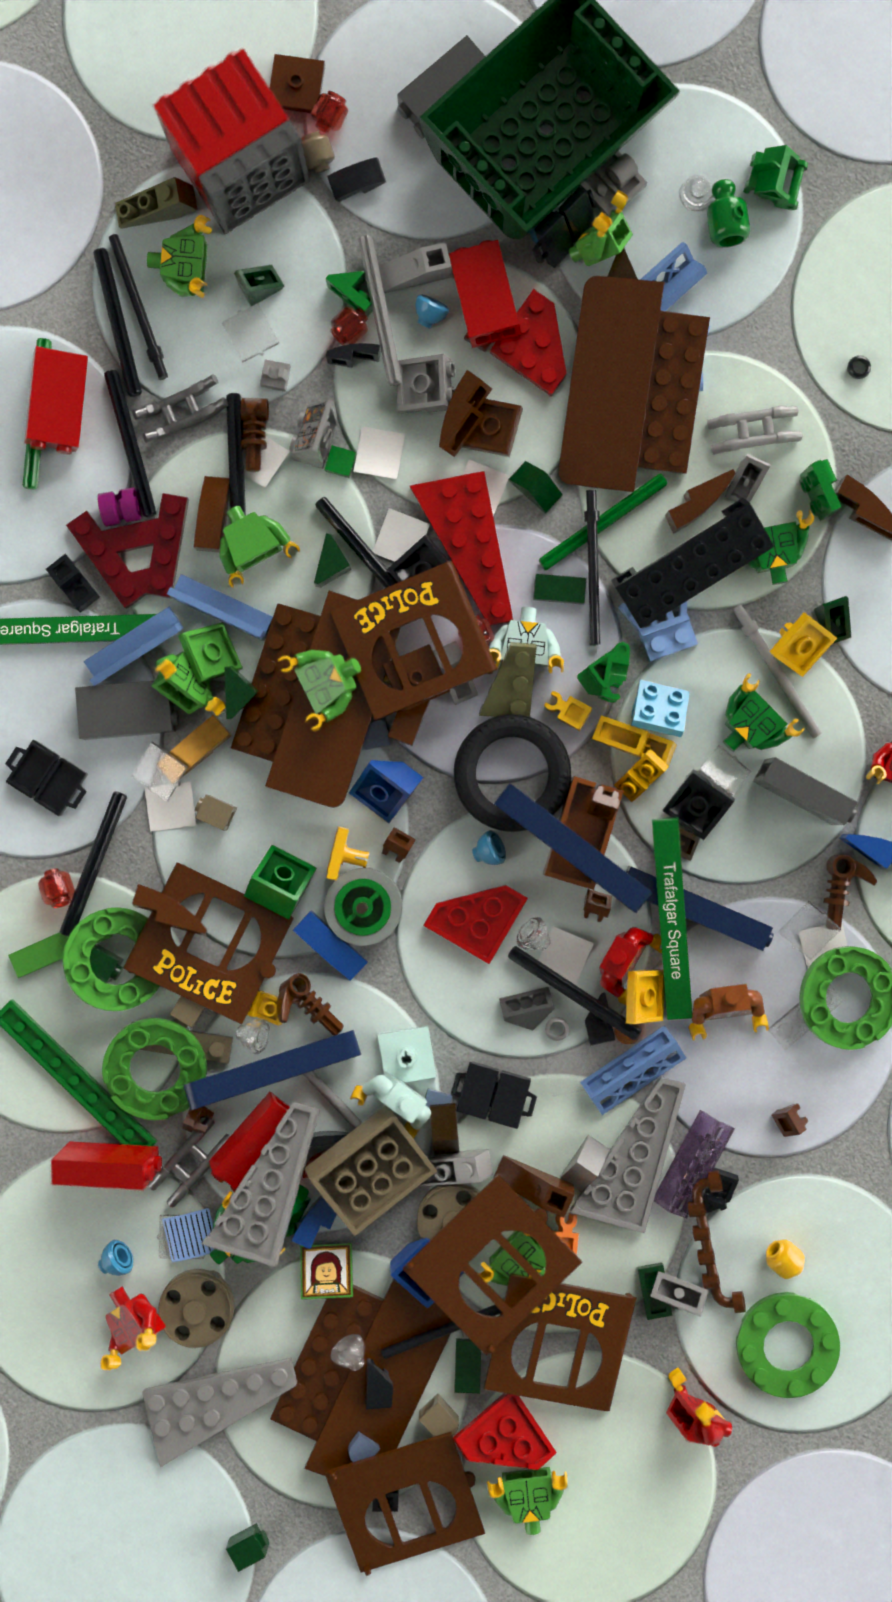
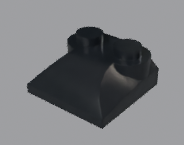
[387,535,459,583]
[662,769,735,840]

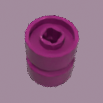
[97,487,142,527]

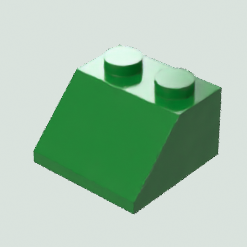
[244,845,317,919]

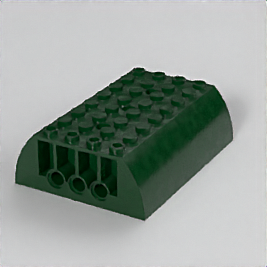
[420,0,680,240]

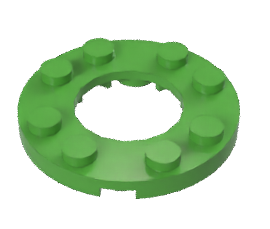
[63,907,160,1011]
[799,946,892,1050]
[102,1018,207,1120]
[736,1292,840,1398]

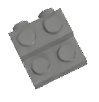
[397,354,456,414]

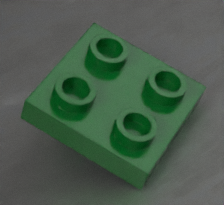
[799,459,842,521]

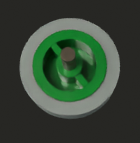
[324,868,402,946]

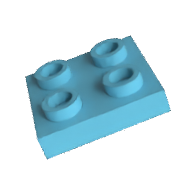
[631,680,690,737]

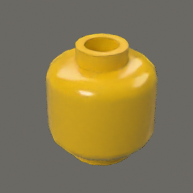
[766,1239,805,1279]

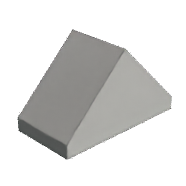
[724,454,770,503]
[560,1135,610,1192]

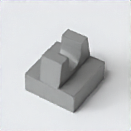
[260,360,291,392]

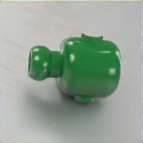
[707,179,750,248]

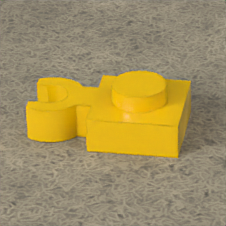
[544,691,593,731]

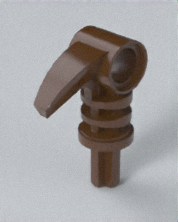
[241,398,269,473]
[823,855,878,930]
[277,973,344,1036]

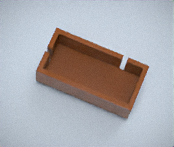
[543,776,624,890]

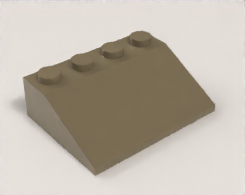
[304,1105,437,1236]

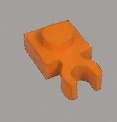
[554,1213,579,1255]

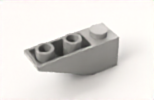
[379,242,451,293]
[419,1149,493,1186]

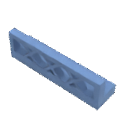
[640,242,707,311]
[167,574,273,641]
[83,606,184,686]
[580,1025,686,1115]

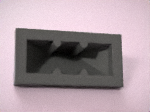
[499,987,554,1031]

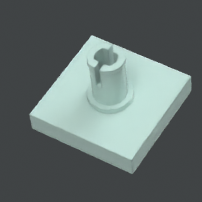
[378,1026,437,1083]

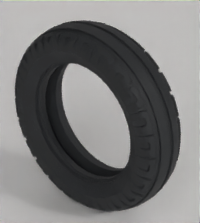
[454,714,571,832]

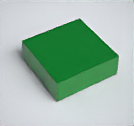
[325,445,356,478]

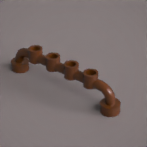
[688,1170,746,1313]

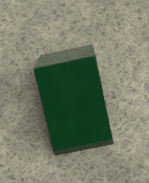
[234,265,285,307]
[508,461,563,514]
[314,533,351,588]
[814,596,851,644]
[224,666,259,719]

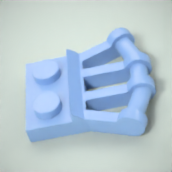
[618,601,698,662]

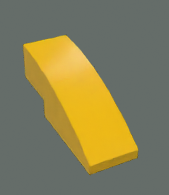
[592,715,677,766]

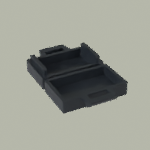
[532,187,596,268]
[5,740,88,816]
[451,1061,537,1129]

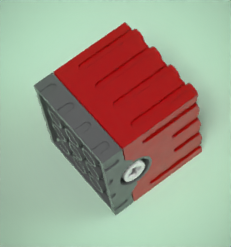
[153,48,310,235]

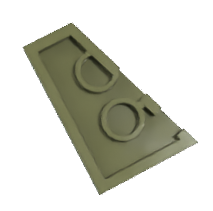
[479,642,537,717]

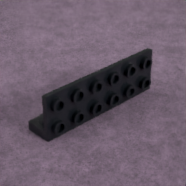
[611,497,774,628]

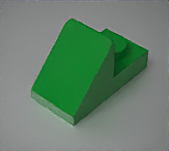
[325,271,372,319]

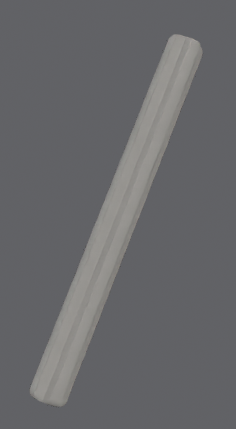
[358,235,402,386]

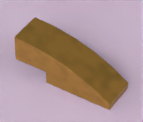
[158,715,232,784]

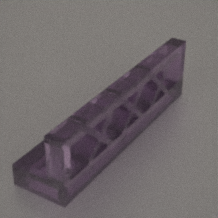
[654,1110,735,1219]

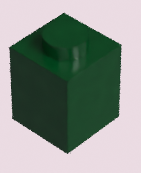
[90,944,124,983]
[226,1523,269,1572]

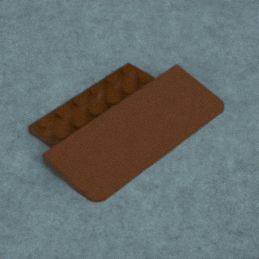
[558,276,710,492]
[231,590,401,808]
[270,1278,452,1476]

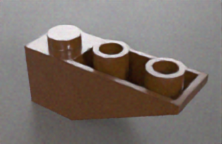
[493,1155,575,1218]

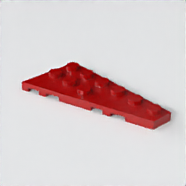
[410,471,513,626]

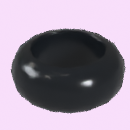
[847,355,871,379]

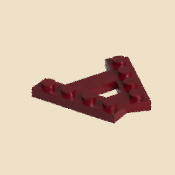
[66,493,189,609]

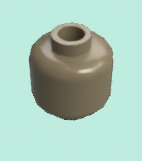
[301,131,335,174]

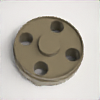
[417,1183,480,1240]
[159,1269,235,1348]

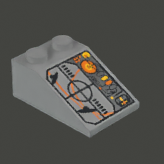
[289,399,338,469]

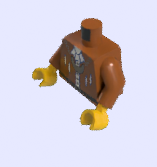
[688,984,769,1041]

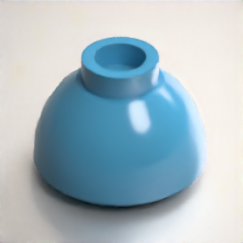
[415,294,450,329]
[472,830,506,865]
[98,1240,133,1276]

